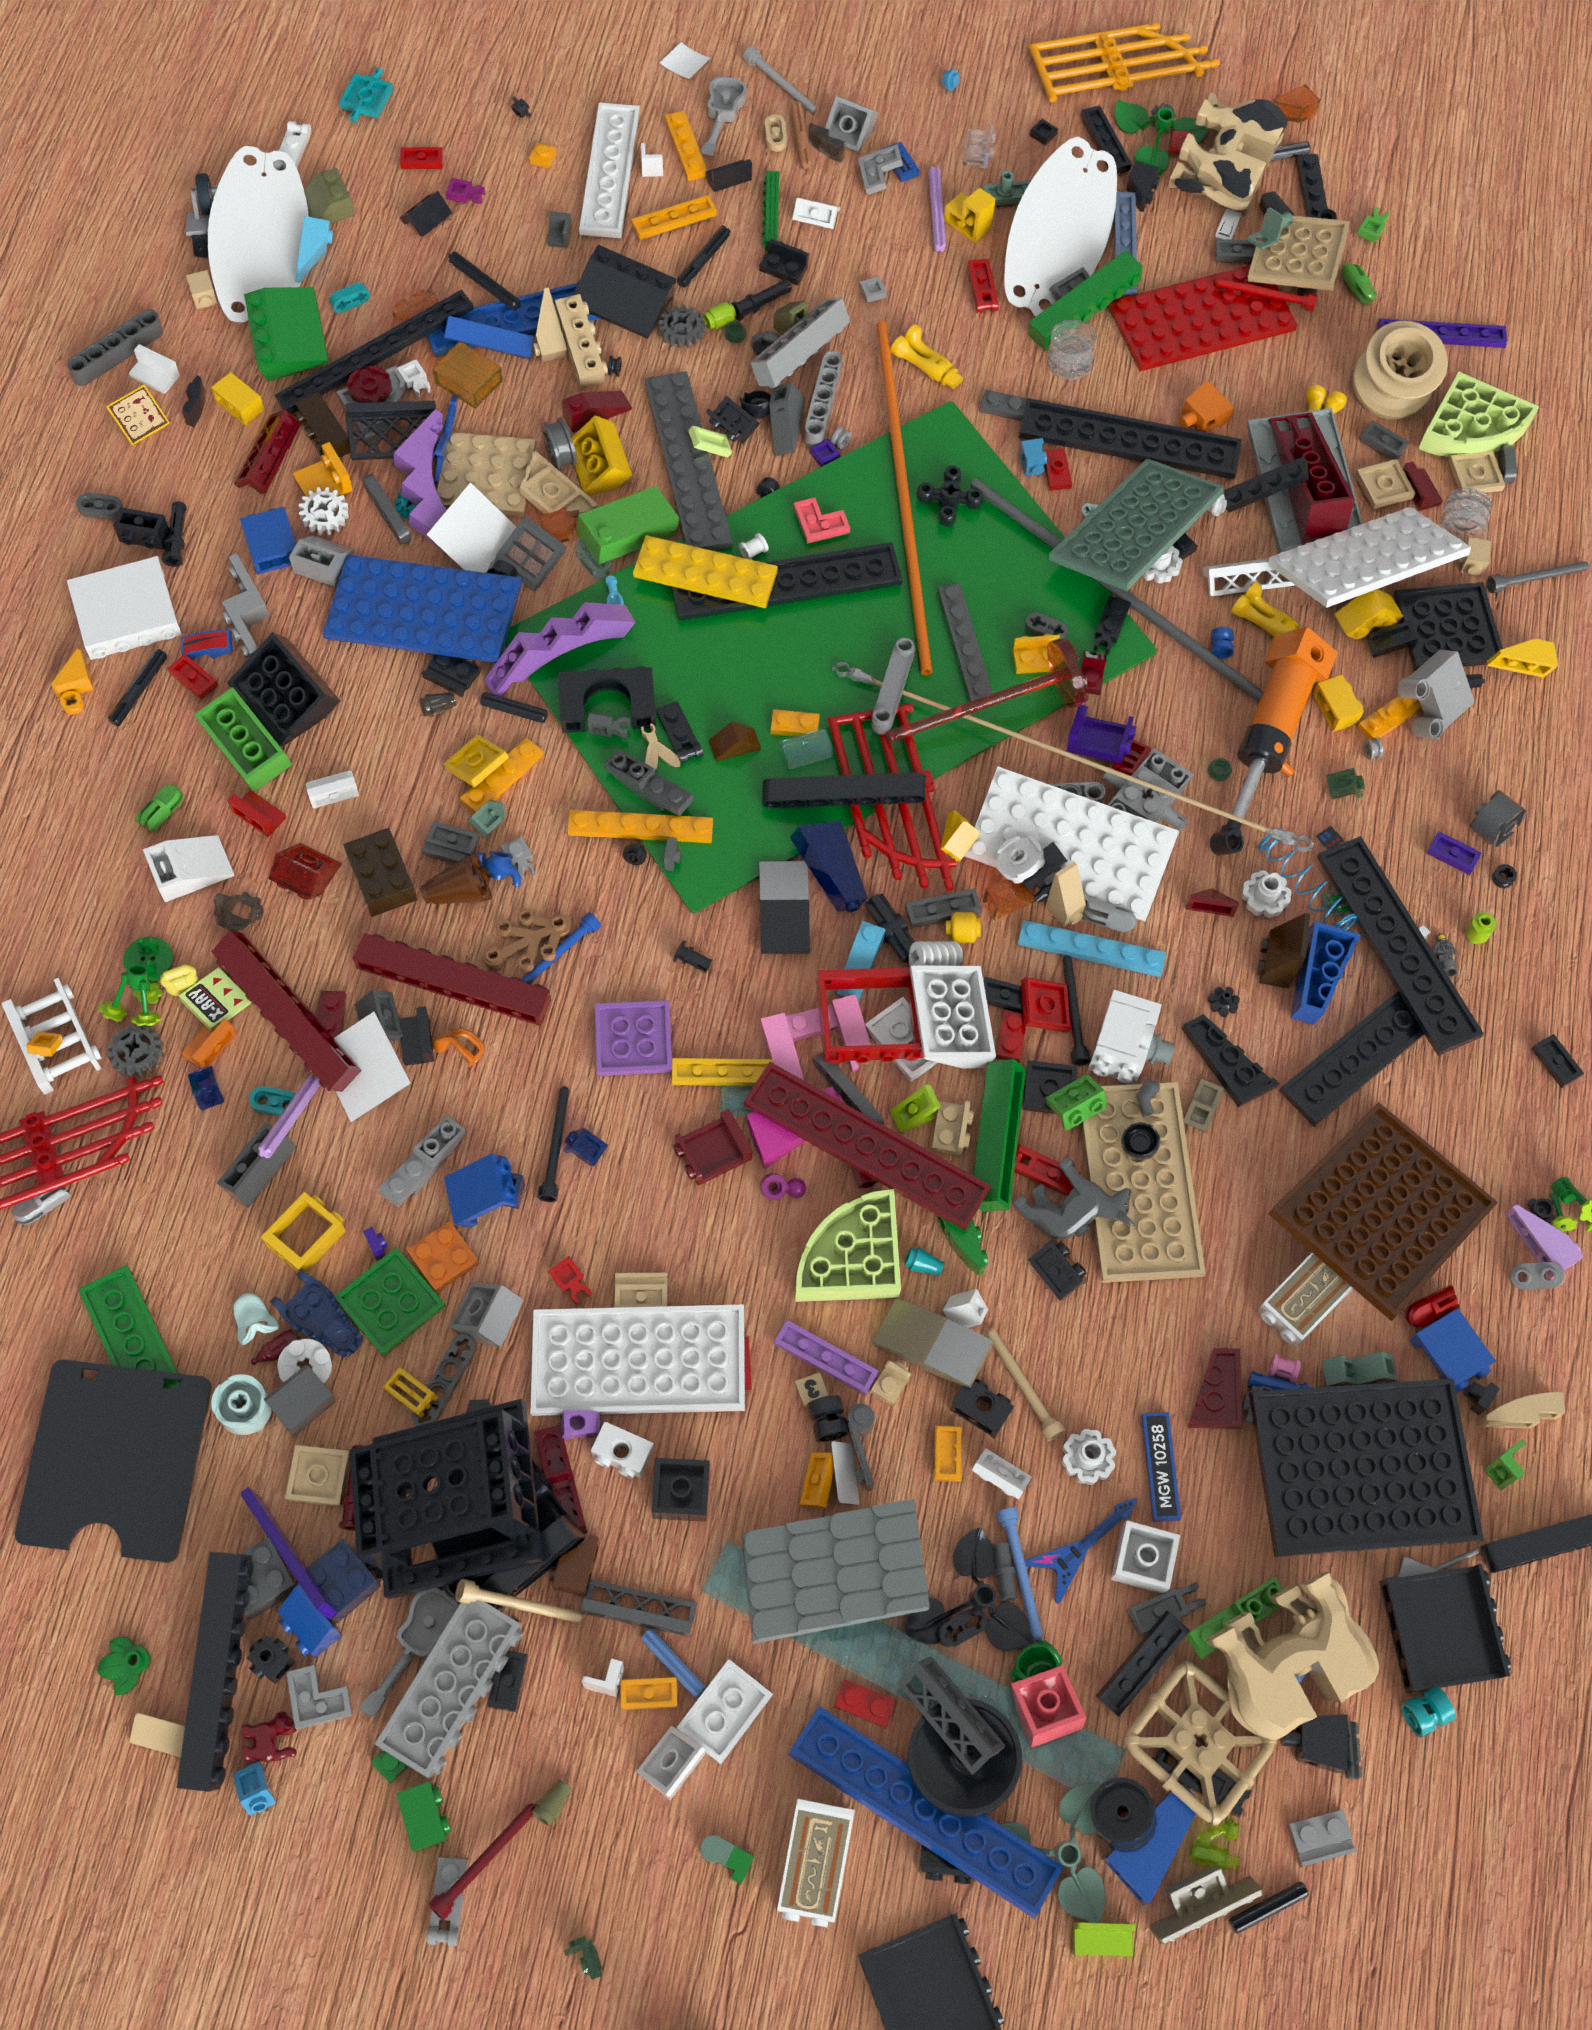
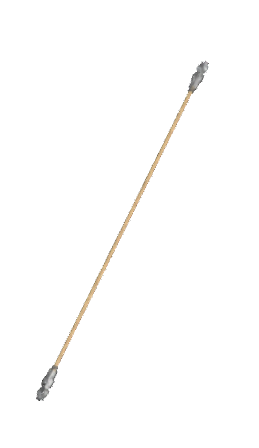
[832,662,1314,852]

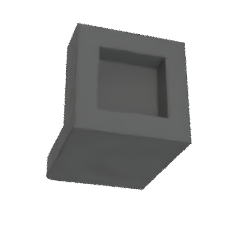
[547,211,572,248]

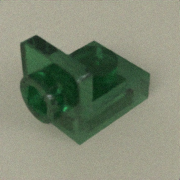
[1326,768,1365,800]
[564,1936,605,1980]

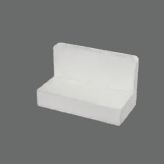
[792,198,840,229]
[129,344,180,394]
[306,770,359,809]
[582,1659,625,1697]

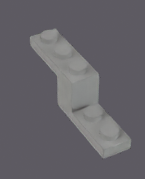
[221,553,269,659]

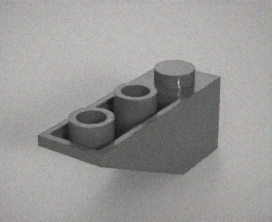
[769,382,805,456]

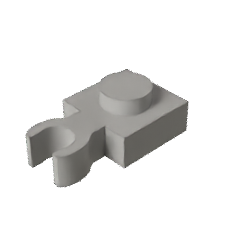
[500,836,535,880]

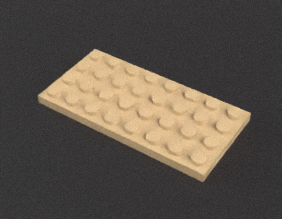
[1082,1082,1206,1283]

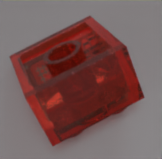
[268,843,341,900]

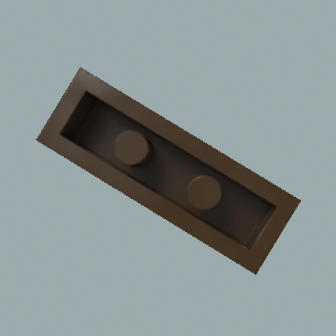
[294,392,350,458]

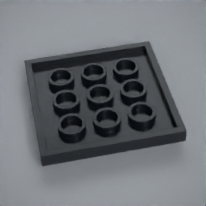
[1394,582,1503,671]

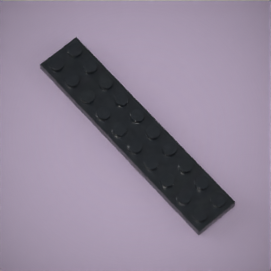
[1018,398,1242,479]
[671,542,903,621]
[1317,836,1484,1056]

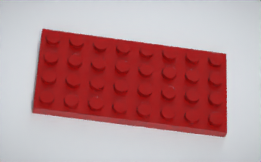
[1108,265,1298,371]

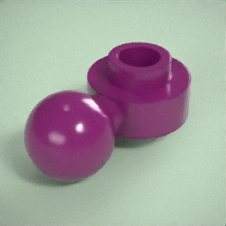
[760,1173,806,1200]

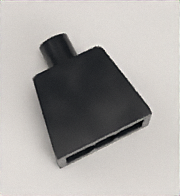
[1280,1714,1348,1773]

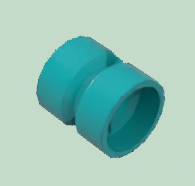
[1401,1686,1456,1738]

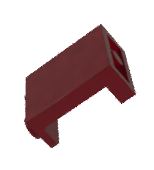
[673,1109,752,1186]

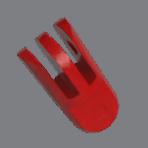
[1405,1285,1461,1328]

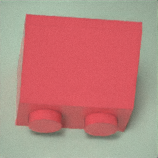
[1011,1665,1086,1748]

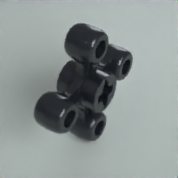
[916,466,983,527]

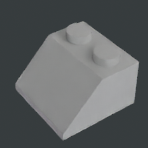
[822,96,879,152]
[448,1281,523,1347]

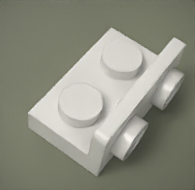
[972,1448,1032,1500]

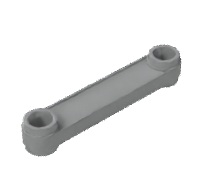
[871,638,915,734]

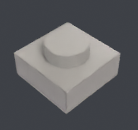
[859,277,887,303]

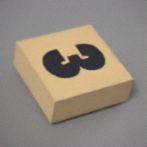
[795,1372,829,1408]

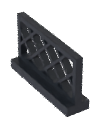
[344,400,439,460]

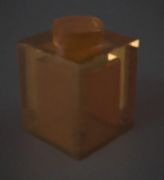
[540,508,577,543]

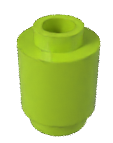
[703,301,736,330]
[1465,912,1497,944]

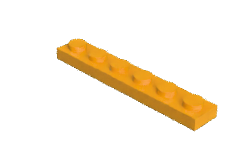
[568,810,713,843]

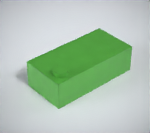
[576,486,679,565]
[194,687,292,792]

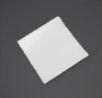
[660,42,710,79]

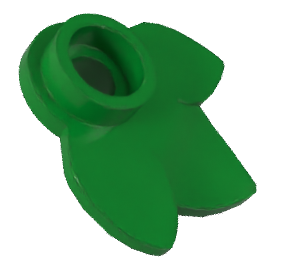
[97,1636,151,1695]

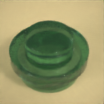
[725,322,746,343]
[1208,758,1232,781]

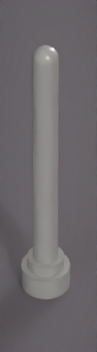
[743,46,816,113]

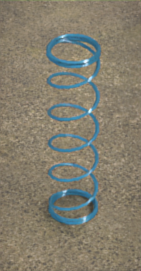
[1258,828,1357,930]

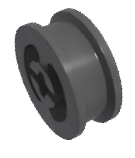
[541,417,577,470]

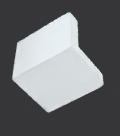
[641,143,663,177]
[943,1289,988,1328]

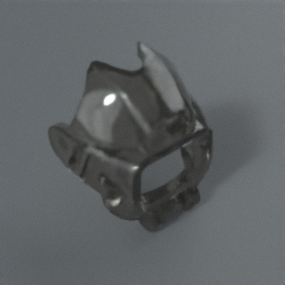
[214,892,264,932]

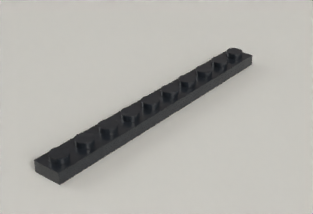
[274,290,474,414]

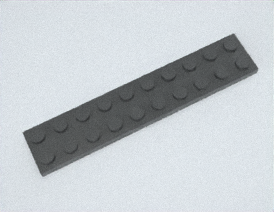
[644,371,733,551]

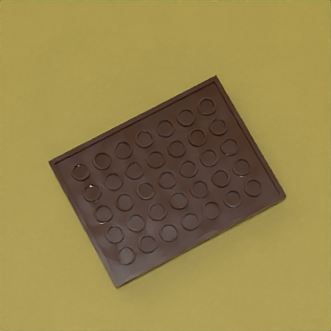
[1268,1102,1498,1321]

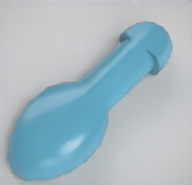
[606,575,624,605]

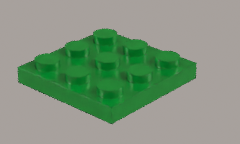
[334,1247,446,1357]

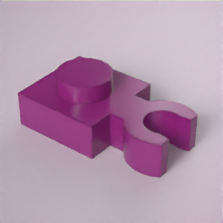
[446,178,486,204]

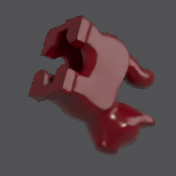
[242,1711,297,1763]

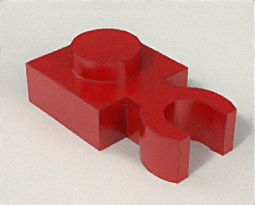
[548,1256,591,1305]

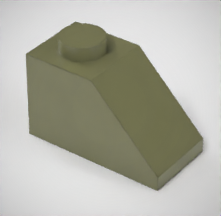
[773,301,808,335]

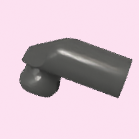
[1136,1080,1160,1117]

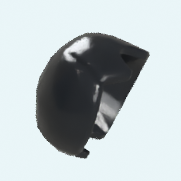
[740,390,771,419]
[1121,1122,1160,1161]

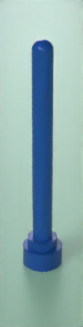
[521,912,601,984]

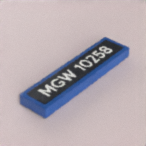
[1141,1412,1181,1522]

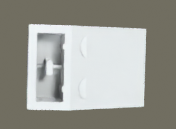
[143,835,235,902]

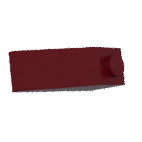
[562,391,632,433]

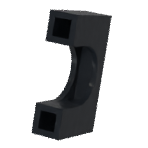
[558,666,656,733]

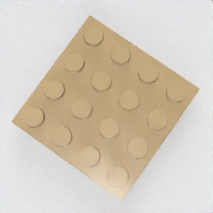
[1248,213,1350,291]
[437,432,536,517]

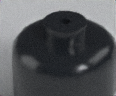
[756,477,780,498]

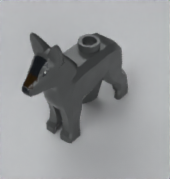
[1012,1157,1135,1240]

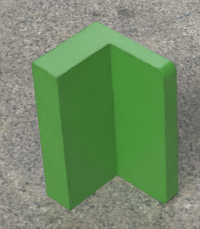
[1483,1439,1526,1490]

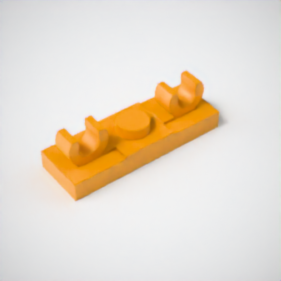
[1357,696,1422,741]

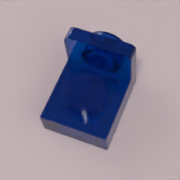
[188,1066,224,1110]
[563,1128,608,1167]

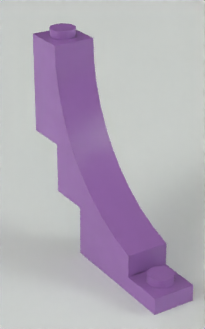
[394,409,447,548]
[484,602,635,697]

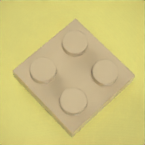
[1448,450,1505,496]
[1355,459,1415,509]
[285,1445,350,1507]

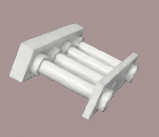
[1,978,102,1095]

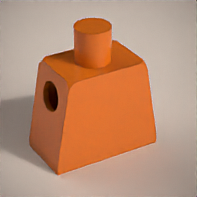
[1178,380,1235,432]

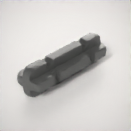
[1345,1721,1362,1780]

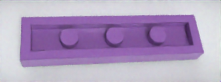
[774,1320,879,1396]

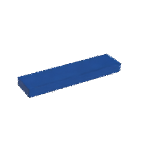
[444,316,535,359]

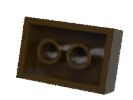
[343,828,417,917]

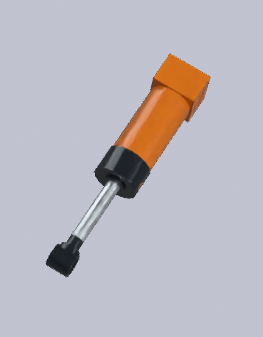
[1210,627,1338,856]

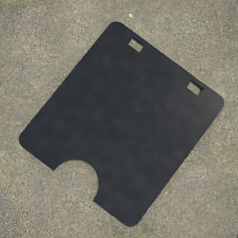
[15,1360,212,1563]

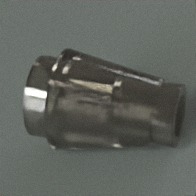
[420,693,456,717]

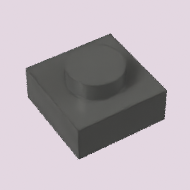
[664,838,682,871]

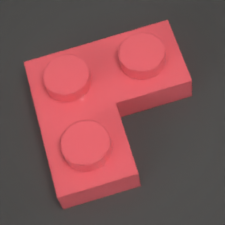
[794,498,850,544]

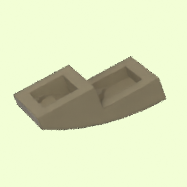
[1183,1078,1224,1133]

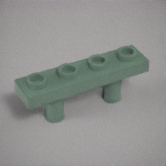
[982,170,1032,206]

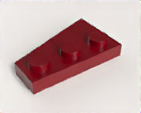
[1188,1348,1242,1429]

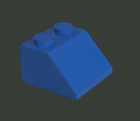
[278,1584,342,1658]

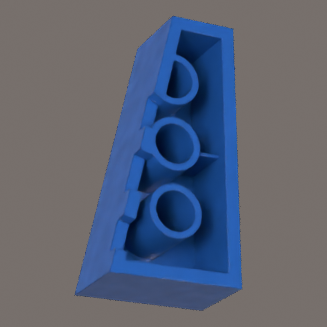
[1290,921,1361,1025]

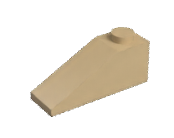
[533,287,567,363]
[1046,861,1086,927]

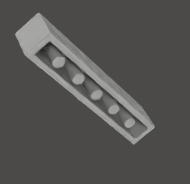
[750,298,850,388]

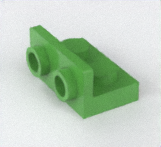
[1046,1074,1107,1131]

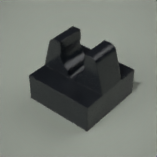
[1464,1382,1500,1415]

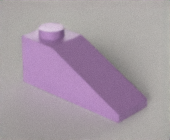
[1505,1204,1584,1279]

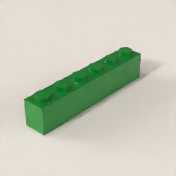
[1028,250,1143,351]
[973,1059,1026,1212]

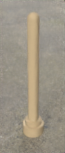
[986,1328,1066,1442]
[456,1579,583,1623]

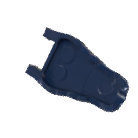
[270,1268,362,1357]

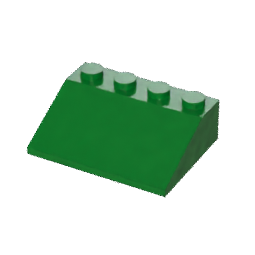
[244,287,329,382]

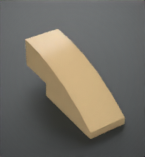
[1478,1392,1565,1429]

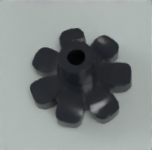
[1208,987,1240,1017]

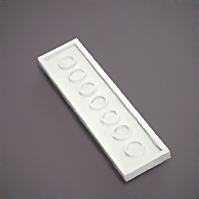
[579,103,640,238]

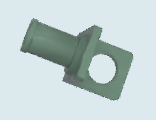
[1247,208,1293,249]

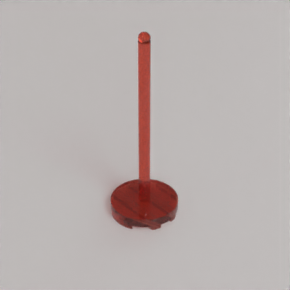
[885,638,1088,743]

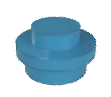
[942,69,960,91]

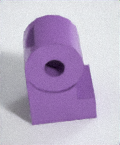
[560,1410,601,1440]

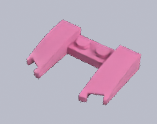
[760,994,871,1080]

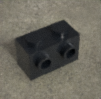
[113,507,169,550]

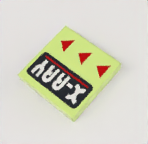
[179,967,251,1032]

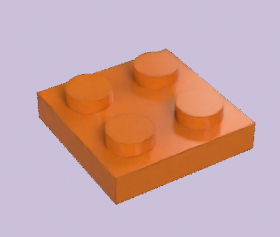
[406,1221,479,1293]

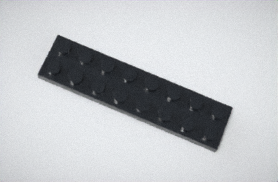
[1279,992,1425,1127]

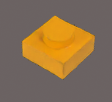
[529,143,557,169]
[26,1032,63,1057]

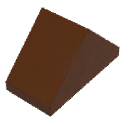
[709,722,761,761]

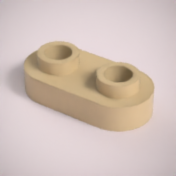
[765,114,787,151]

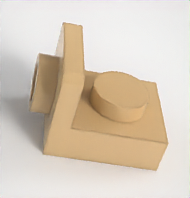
[870,1360,911,1407]

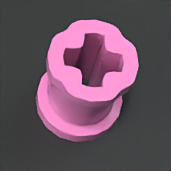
[1268,1353,1301,1383]

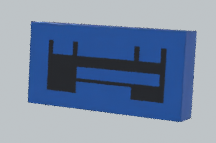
[883,142,920,182]

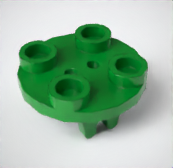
[123,936,174,982]

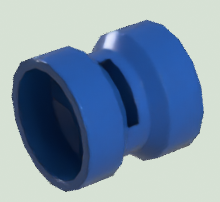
[1211,627,1234,659]

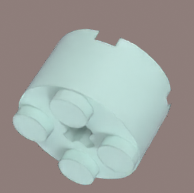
[211,1374,272,1435]

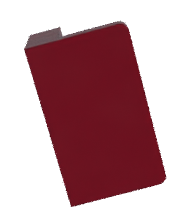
[1403,461,1443,511]

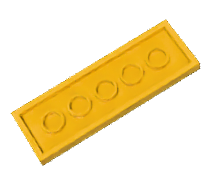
[633,535,778,608]

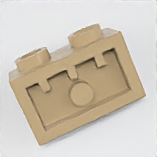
[931,1101,974,1156]

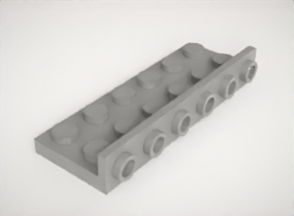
[375,1600,523,1778]

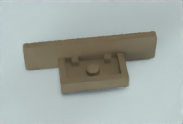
[1150,1864,1263,1944]

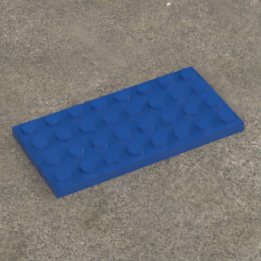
[322,555,522,663]

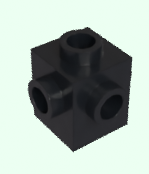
[247,1636,295,1684]

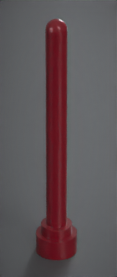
[428,1803,535,1921]

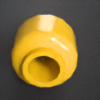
[946,912,981,943]

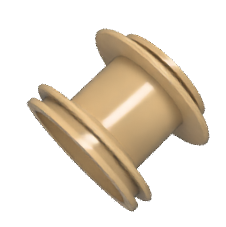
[1353,321,1448,420]

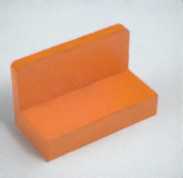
[181,1019,237,1072]

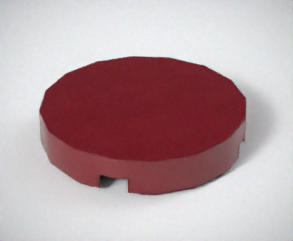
[347,366,392,403]

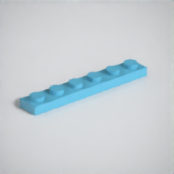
[1018,920,1166,977]

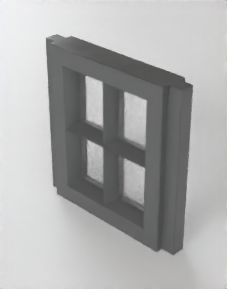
[494,516,567,591]

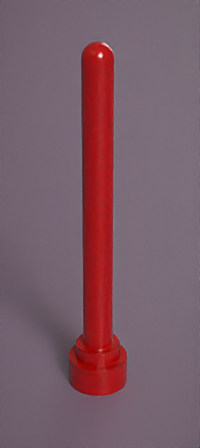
[1215,278,1318,312]

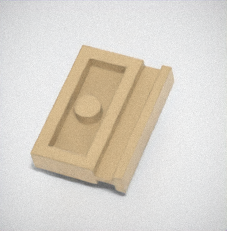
[615,1273,668,1308]

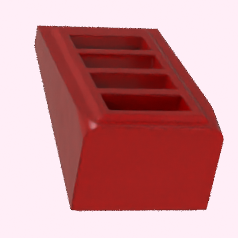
[1112,740,1151,776]

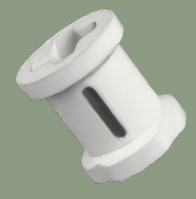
[739,533,769,560]

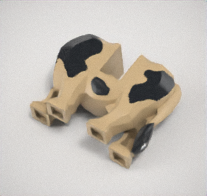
[1168,92,1288,210]

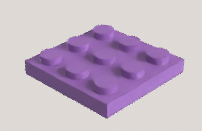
[595,1000,672,1076]

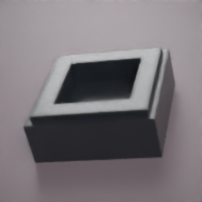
[1029,119,1058,145]

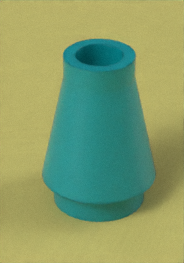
[904,1247,944,1276]

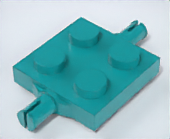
[339,67,394,123]

